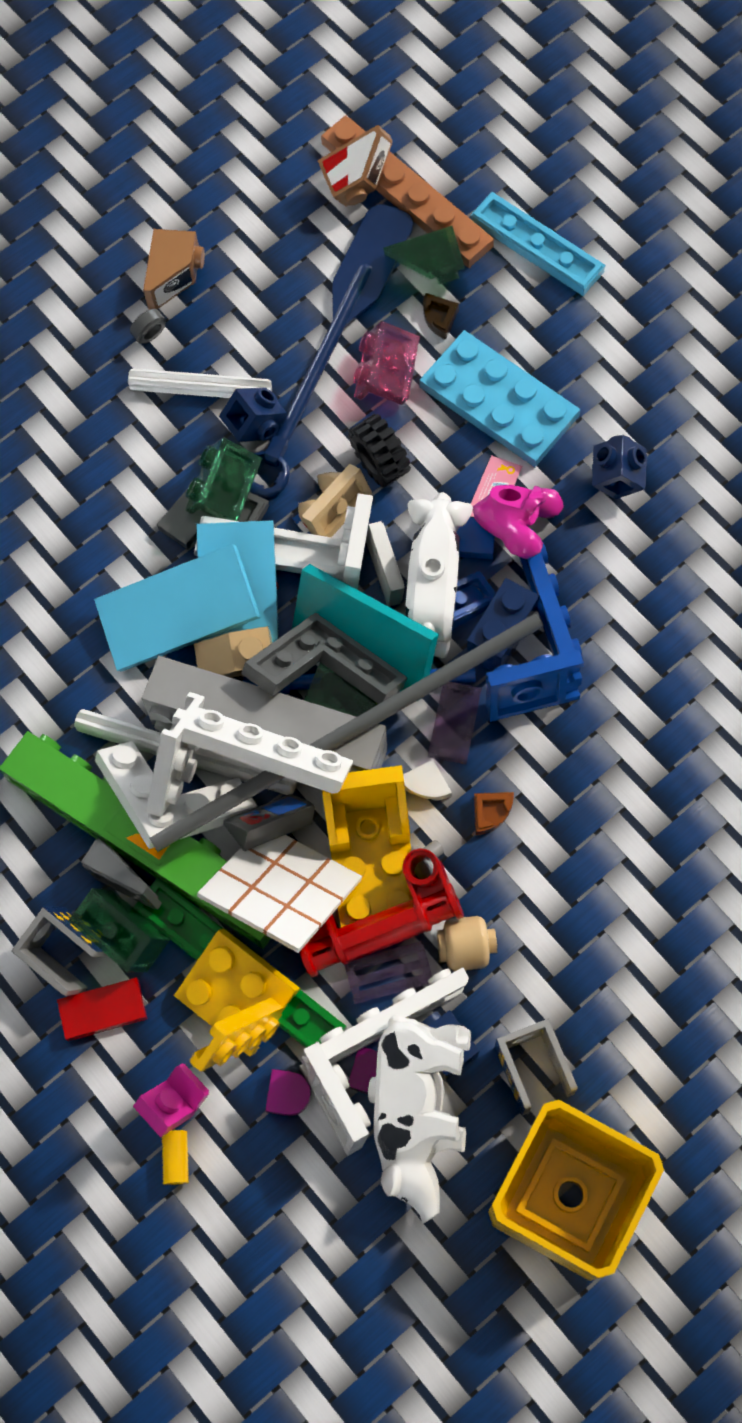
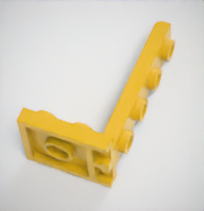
[174,928,300,1072]

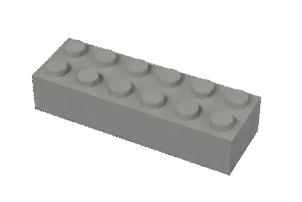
[141,655,387,772]

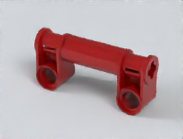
[300,848,464,978]

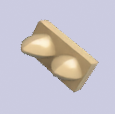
[298,464,372,537]

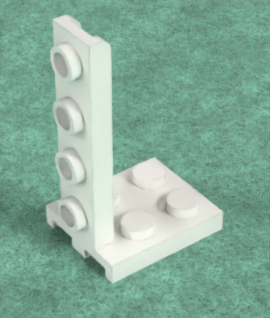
[194,493,373,589]
[146,692,353,817]
[299,968,468,1156]

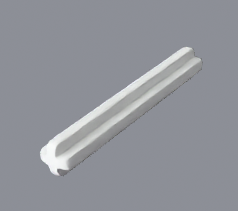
[128,369,272,398]

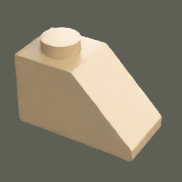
[194,626,272,678]

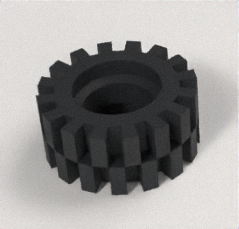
[348,414,411,487]

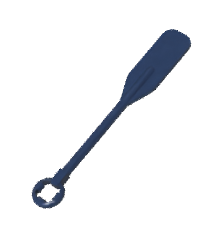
[239,204,413,498]

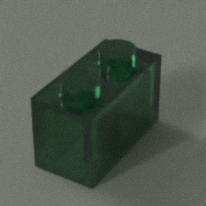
[68,888,171,973]

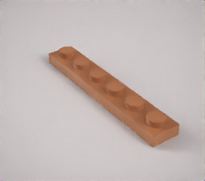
[321,115,494,268]

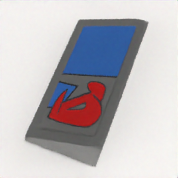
[223,794,315,851]

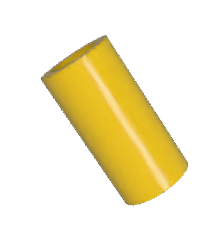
[162,1130,189,1185]

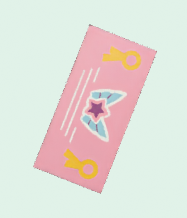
[471,455,522,517]

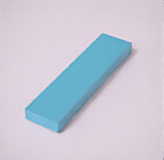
[470,192,606,296]

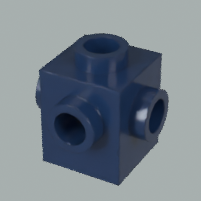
[219,387,287,442]
[592,435,647,499]

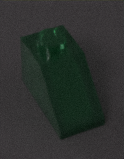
[383,226,465,285]

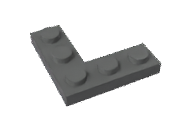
[241,613,408,704]

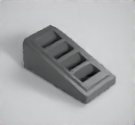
[81,838,162,910]

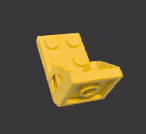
[322,765,415,927]

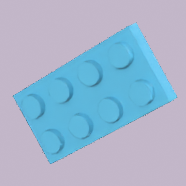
[419,330,580,467]

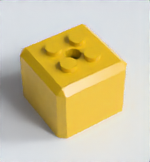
[488,1100,664,1281]

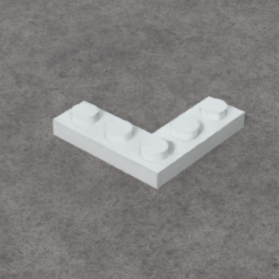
[95,741,257,849]

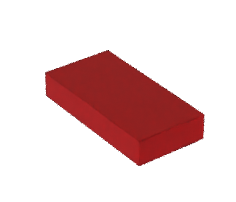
[57,977,148,1041]

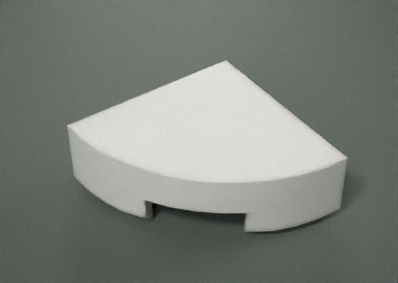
[403,759,452,801]

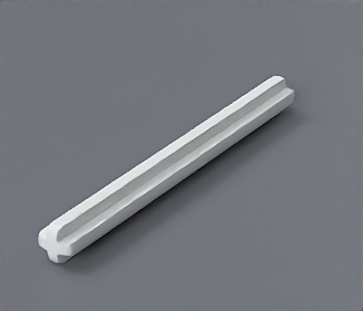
[74,709,298,795]

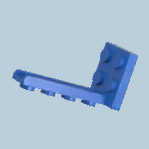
[486,529,584,722]

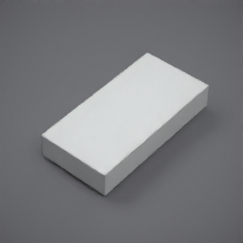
[366,521,405,607]

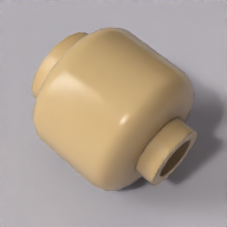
[437,916,497,971]

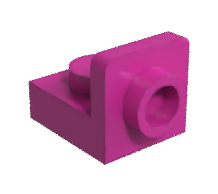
[133,1063,209,1138]

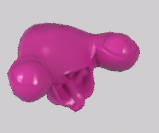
[473,485,564,559]

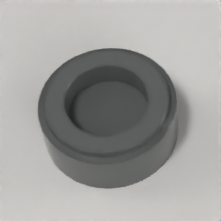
[129,309,166,344]

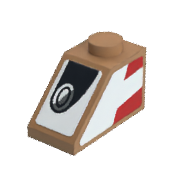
[317,125,393,207]
[143,229,205,310]

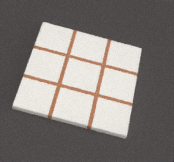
[197,835,362,953]

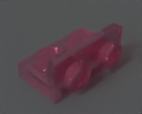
[353,321,420,405]

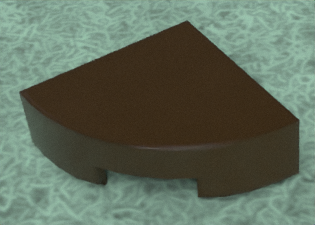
[423,293,459,339]

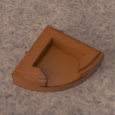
[474,792,514,835]

